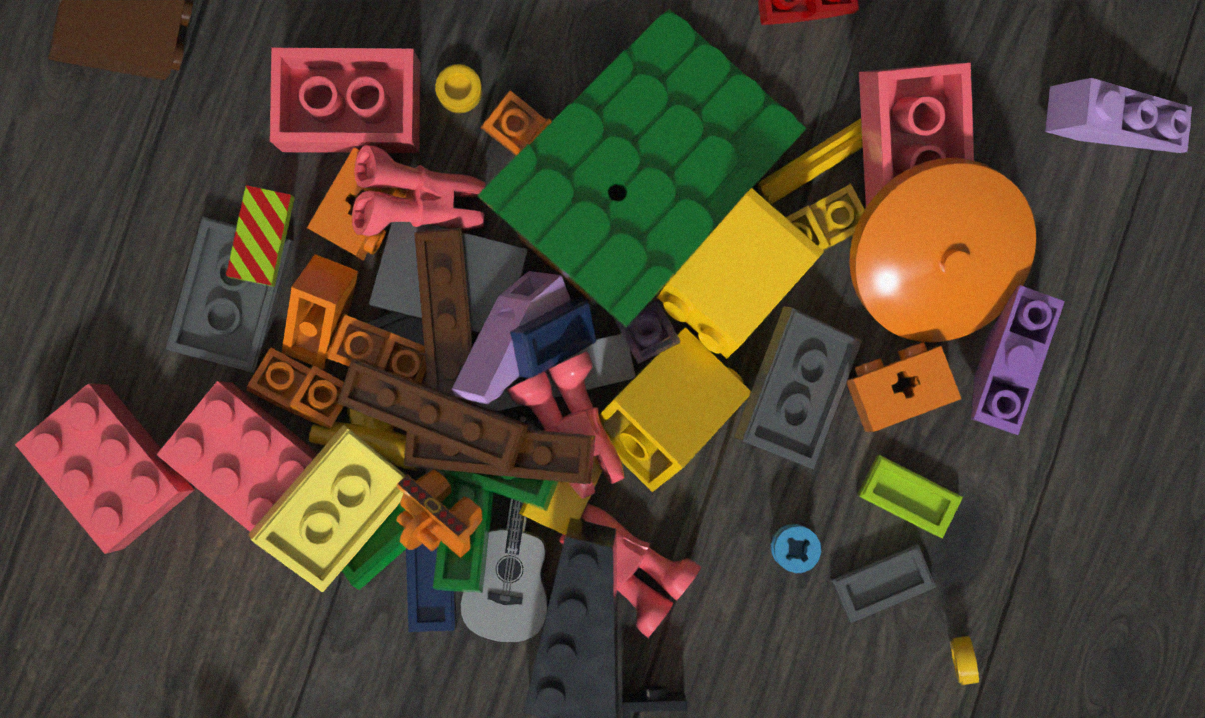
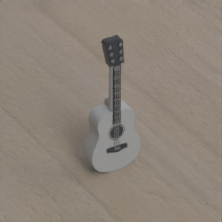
[461,411,548,642]

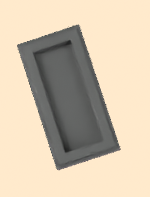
[830,543,936,623]

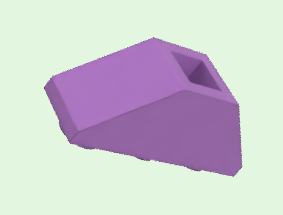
[971,285,1065,435]

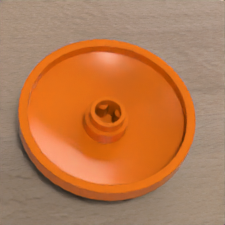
[849,158,1036,342]

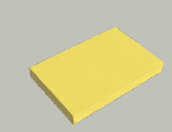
[248,425,406,592]

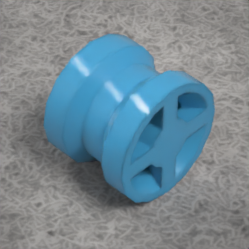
[770,524,821,573]

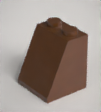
[48,0,193,81]

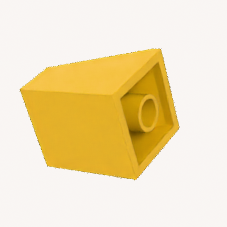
[657,188,824,359]
[599,327,751,492]

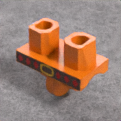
[397,469,482,558]

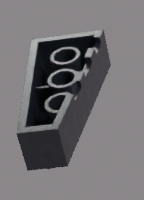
[523,518,619,718]

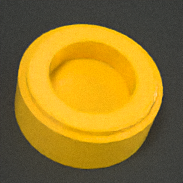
[435,64,482,113]
[950,636,979,685]

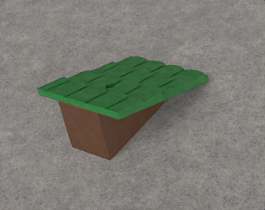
[478,9,806,327]

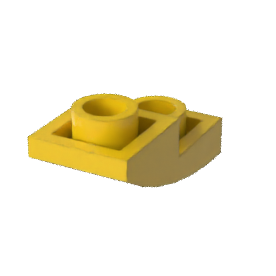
[786,184,865,251]

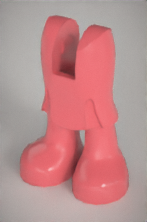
[352,145,486,236]
[507,351,625,499]
[559,503,702,637]

